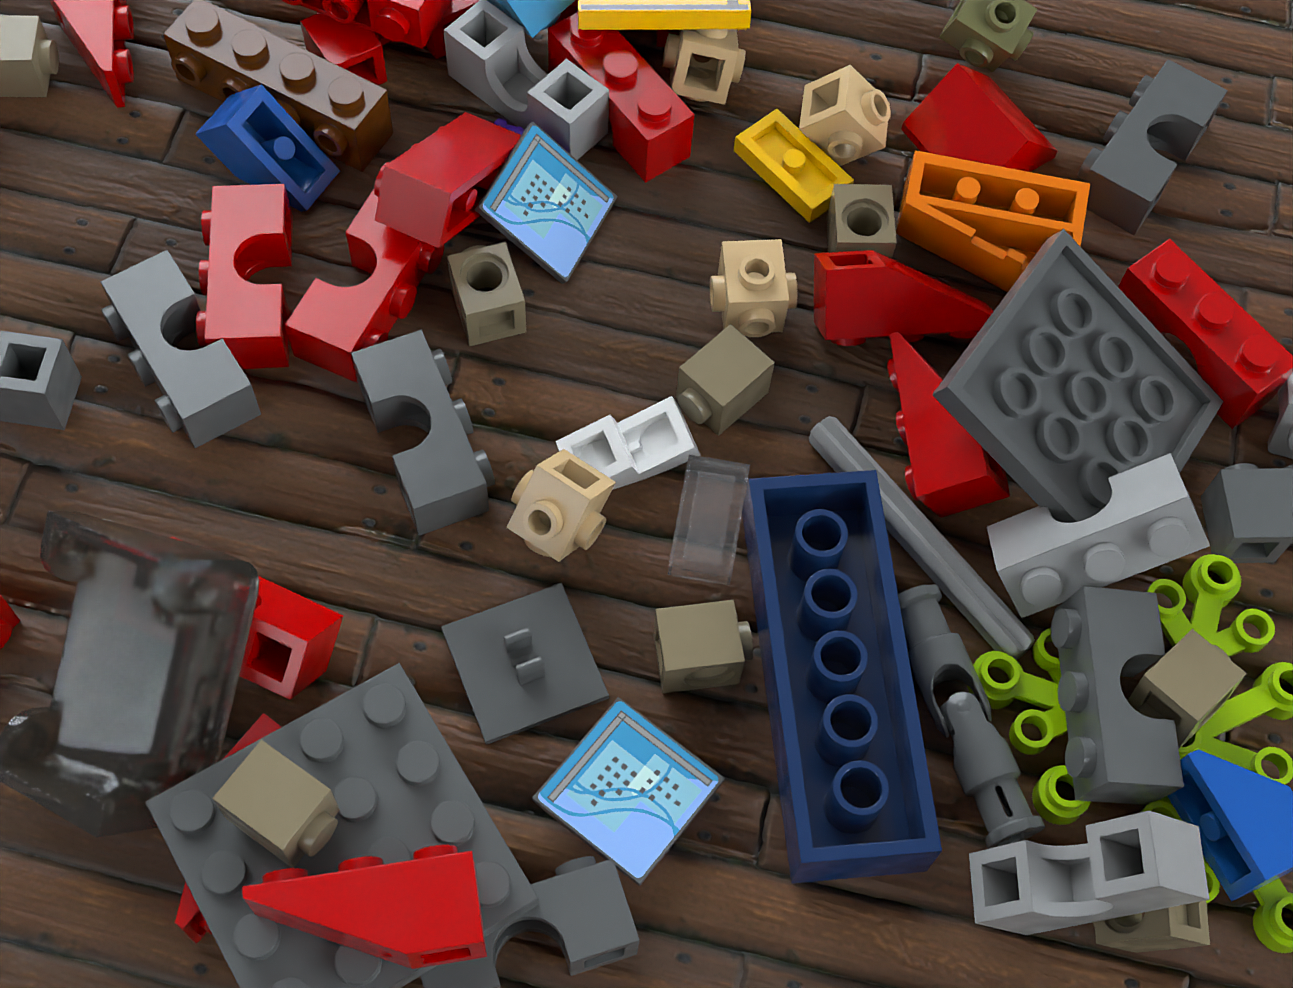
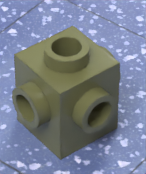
[939,0,1038,72]

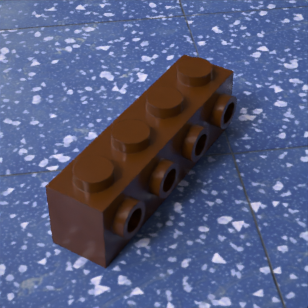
[163,0,393,172]

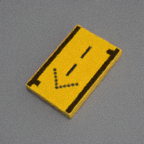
[578,0,751,30]

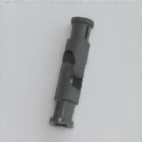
[898,584,1045,849]

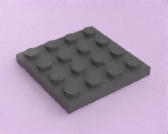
[932,229,1224,523]
[145,663,539,988]

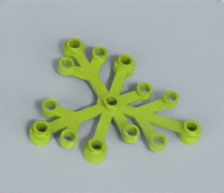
[967,554,1293,953]

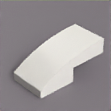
[555,396,700,490]

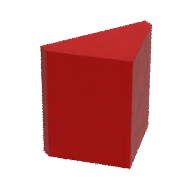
[901,63,1058,172]

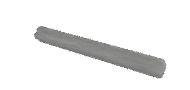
[809,416,1035,660]

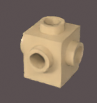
[662,29,746,105]
[799,65,891,166]
[710,239,797,337]
[507,449,616,562]

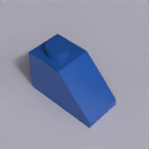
[195,84,340,212]
[1167,749,1293,902]

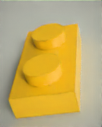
[733,109,854,223]

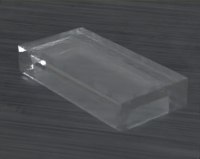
[668,455,750,585]

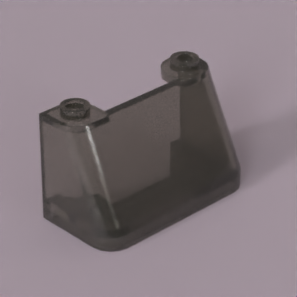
[0,510,259,838]

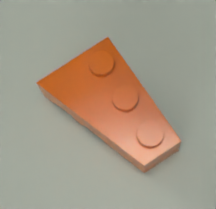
[896,150,1090,292]

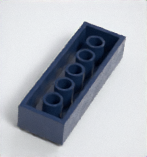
[742,470,942,883]

